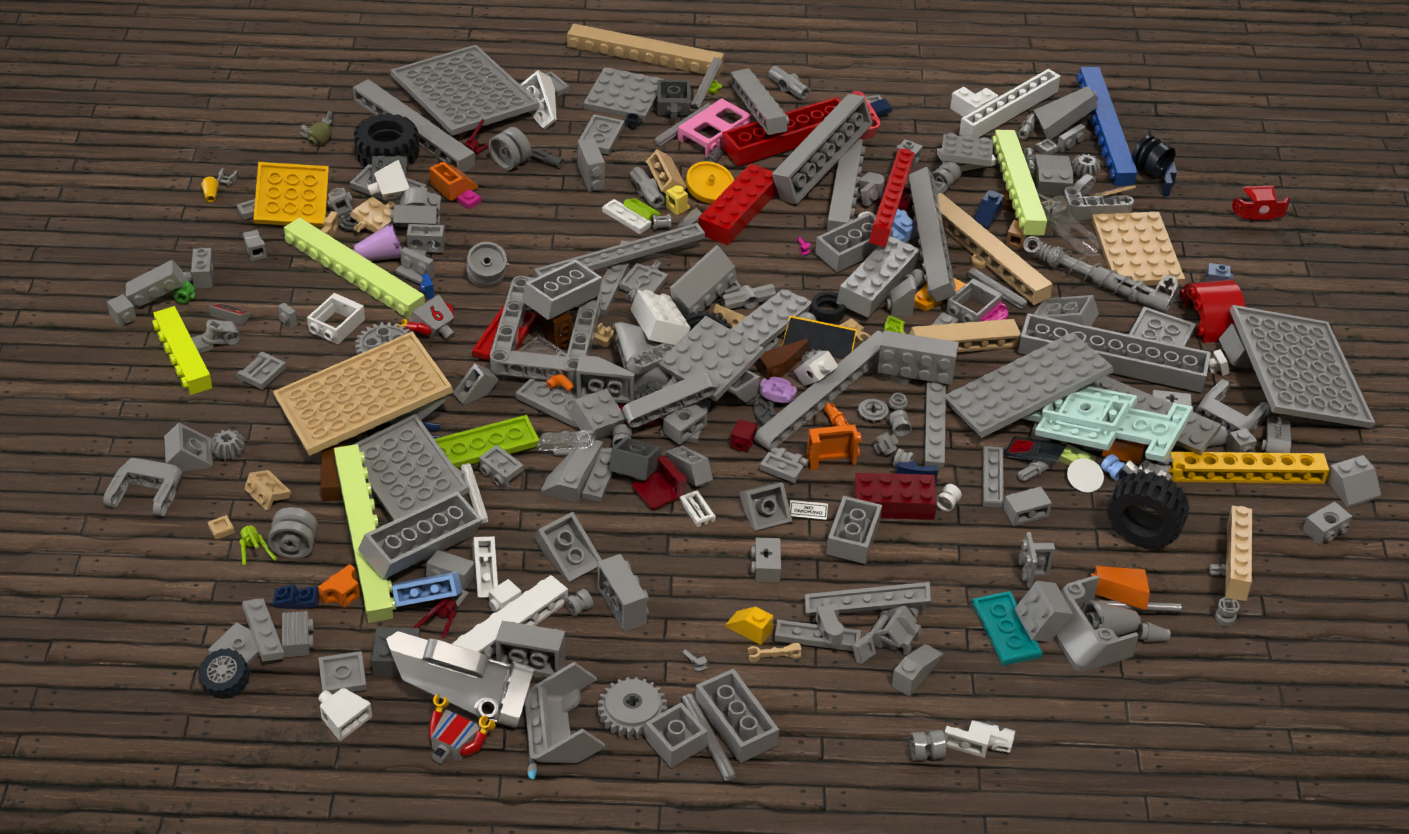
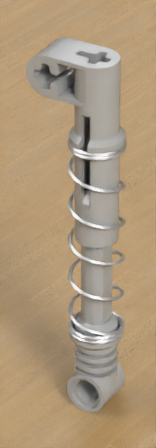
[1023,236,1179,313]

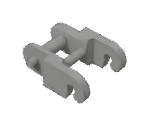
[216,168,239,187]

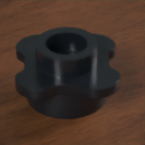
[624,113,642,128]

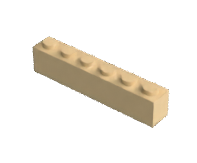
[910,319,1021,352]
[1225,505,1252,601]

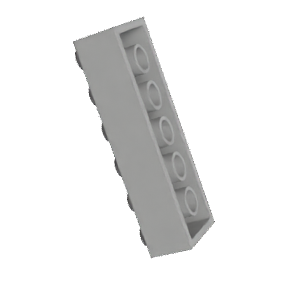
[837,236,920,318]
[358,491,483,579]

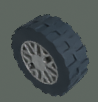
[198,648,250,699]

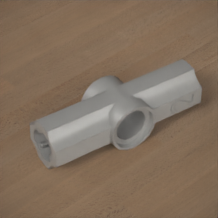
[768,65,811,100]
[629,167,665,209]
[720,284,776,309]

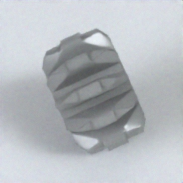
[1072,153,1101,178]
[211,429,245,462]

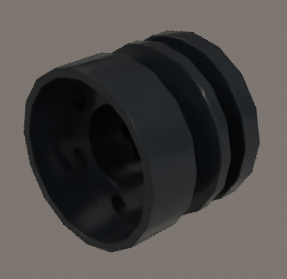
[1132,134,1176,179]

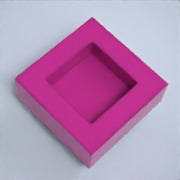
[457,189,481,210]

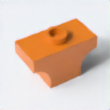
[318,564,360,608]

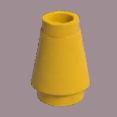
[201,177,219,203]

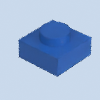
[419,274,434,300]

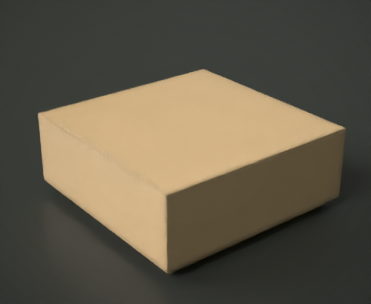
[208,515,235,540]

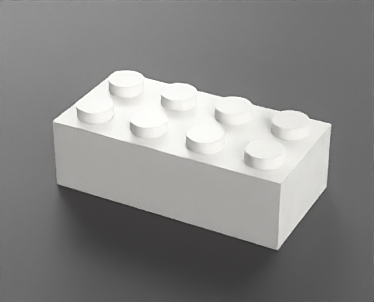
[630,290,690,346]

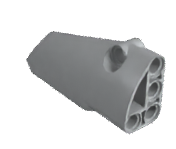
[386,631,534,728]

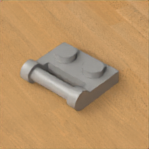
[235,352,286,390]

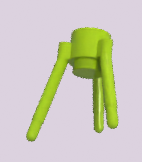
[239,525,277,566]

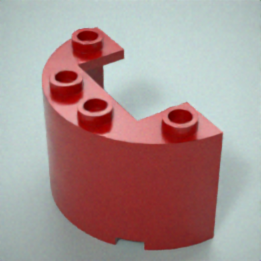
[1179,280,1246,343]

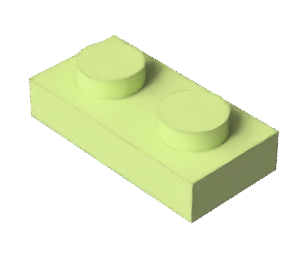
[1058,441,1096,466]

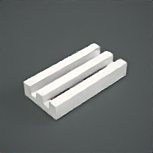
[680,490,716,527]

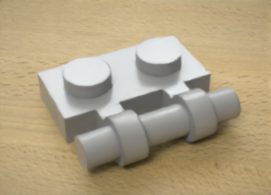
[760,446,809,483]

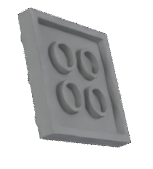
[940,133,993,167]
[1129,307,1196,347]

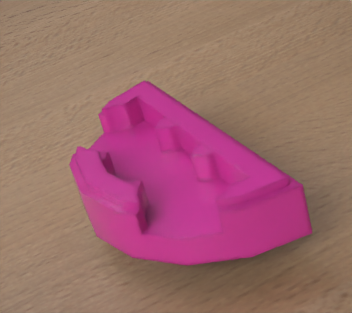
[980,302,1008,322]

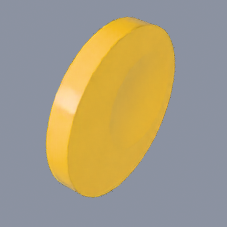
[685,161,734,204]

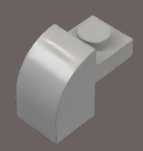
[859,172,886,206]
[400,187,441,210]

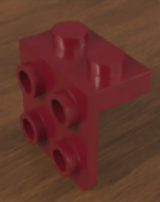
[632,455,687,510]

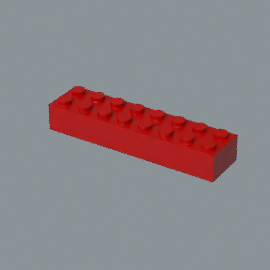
[722,97,841,166]

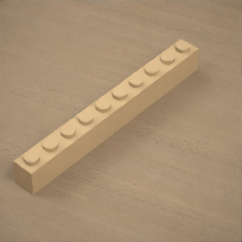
[567,24,724,77]
[937,193,1053,305]

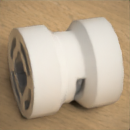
[937,484,962,512]

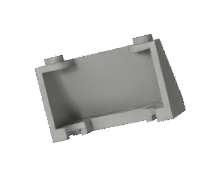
[613,322,672,391]

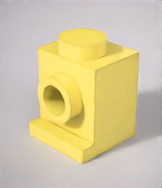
[666,185,690,215]

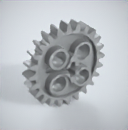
[355,322,410,355]

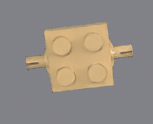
[350,197,395,233]

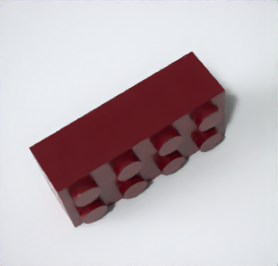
[854,473,937,520]

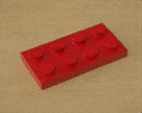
[472,305,537,361]

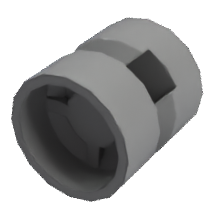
[932,161,961,189]
[910,730,946,761]

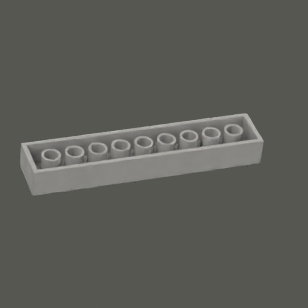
[1018,313,1211,393]

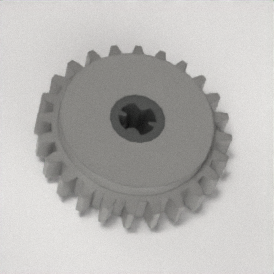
[598,677,667,739]

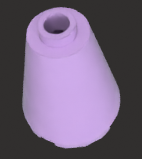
[353,224,402,261]

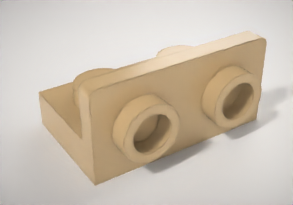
[245,470,291,510]

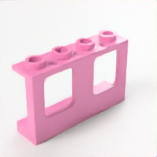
[678,99,751,156]

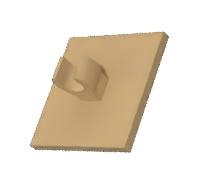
[1089,185,1136,196]

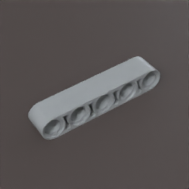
[622,372,717,428]

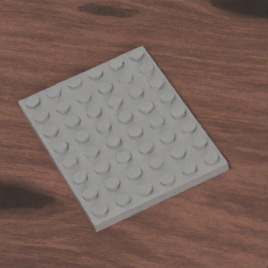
[390,45,539,136]
[1230,305,1375,428]

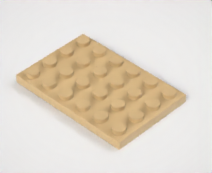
[1091,212,1185,286]

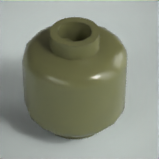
[307,121,332,146]

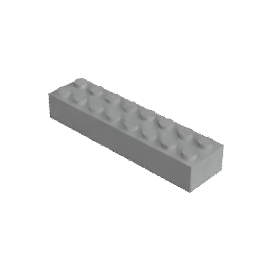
[772,94,873,204]

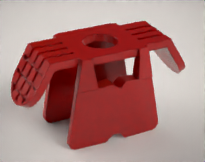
[1232,186,1290,220]

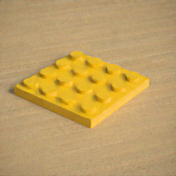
[253,162,329,228]

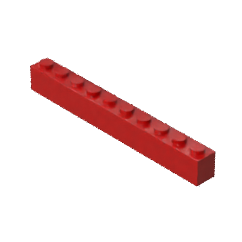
[868,148,915,247]

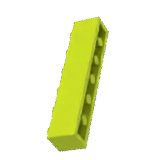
[152,306,212,395]

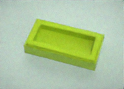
[623,198,661,220]

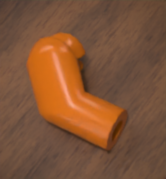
[546,374,575,392]

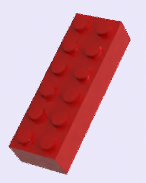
[698,163,778,246]

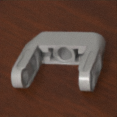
[1195,379,1272,436]
[103,458,183,517]

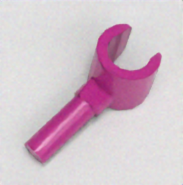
[798,237,811,255]

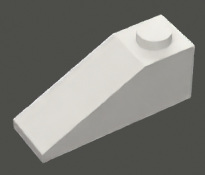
[471,536,498,599]

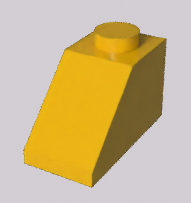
[726,606,773,645]

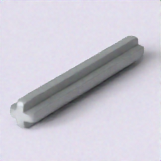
[691,57,722,109]
[968,268,1027,309]

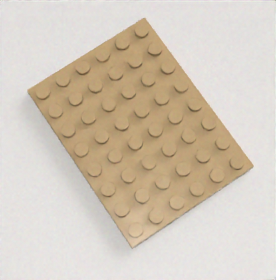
[273,331,453,456]

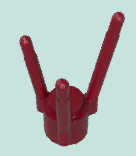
[464,119,489,155]
[413,597,457,638]

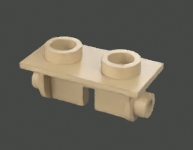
[713,304,746,329]

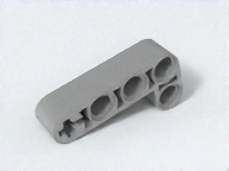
[1062,186,1134,220]

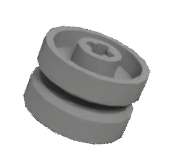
[489,127,531,171]
[466,242,507,288]
[268,507,318,559]

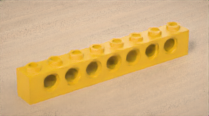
[1168,452,1329,484]

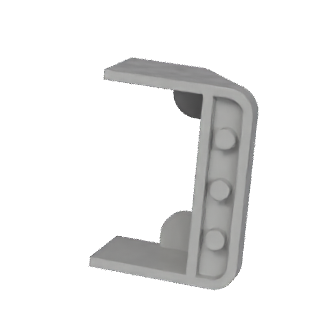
[1054,575,1139,672]
[525,662,605,763]

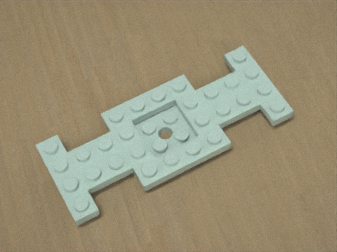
[1021,386,1193,462]

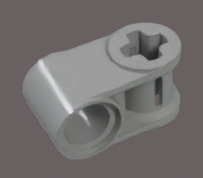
[202,319,241,345]

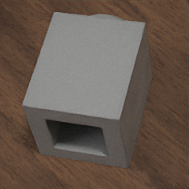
[107,294,137,327]

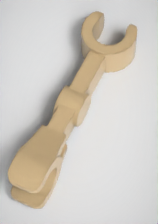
[748,643,801,662]

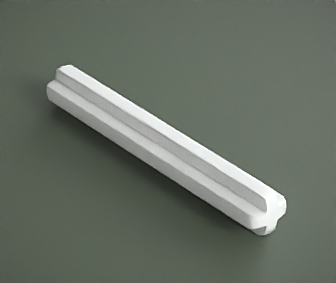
[461,463,488,524]

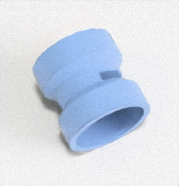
[1101,454,1127,481]

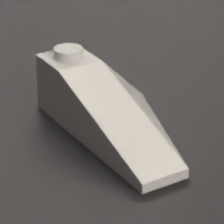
[520,70,557,129]

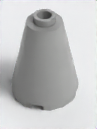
[1081,600,1141,636]

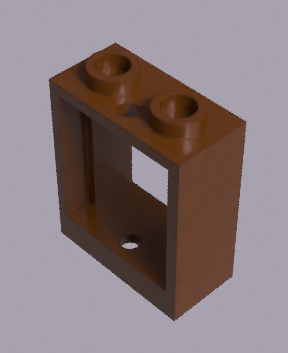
[536,311,572,351]

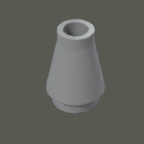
[1137,622,1171,642]

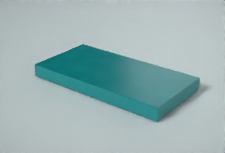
[971,591,1043,666]

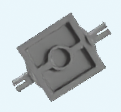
[619,260,668,302]

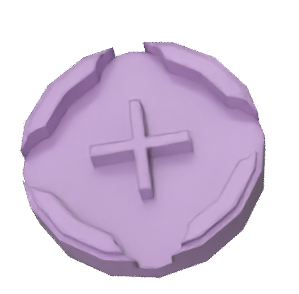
[759,377,797,403]

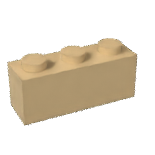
[646,149,687,194]

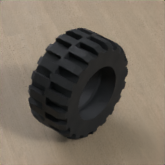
[354,113,420,167]
[1107,471,1189,548]

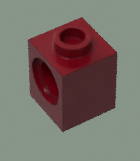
[730,419,757,453]

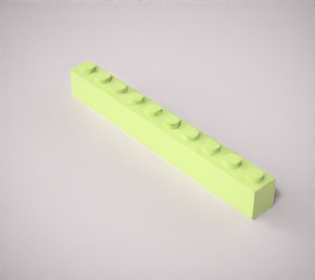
[991,130,1047,235]
[284,217,425,319]
[334,444,396,623]

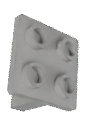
[1019,532,1055,588]

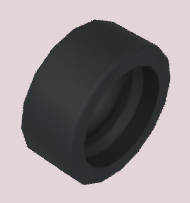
[811,292,846,324]

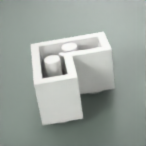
[950,87,998,117]

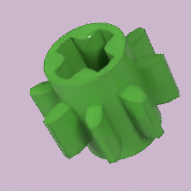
[172,281,196,303]

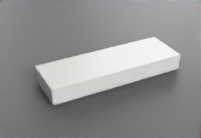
[602,199,652,234]

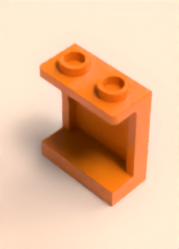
[807,424,861,470]

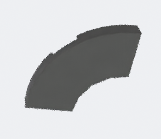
[754,392,777,427]

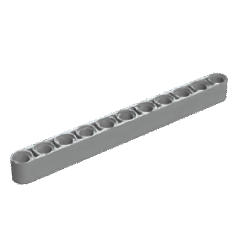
[754,331,883,451]

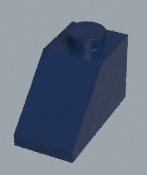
[974,190,1005,230]

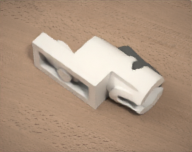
[944,720,1016,758]

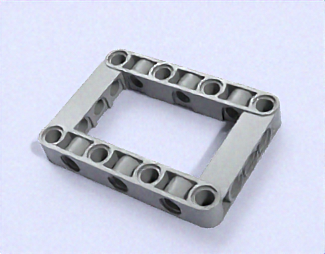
[490,276,602,384]

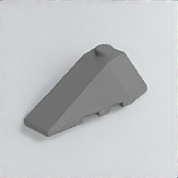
[540,437,603,503]

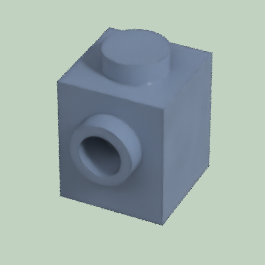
[1205,263,1233,282]

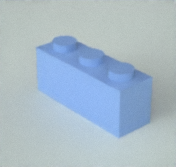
[392,571,462,607]

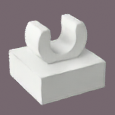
[1208,349,1230,376]

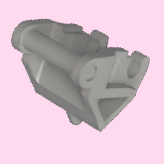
[866,605,922,655]

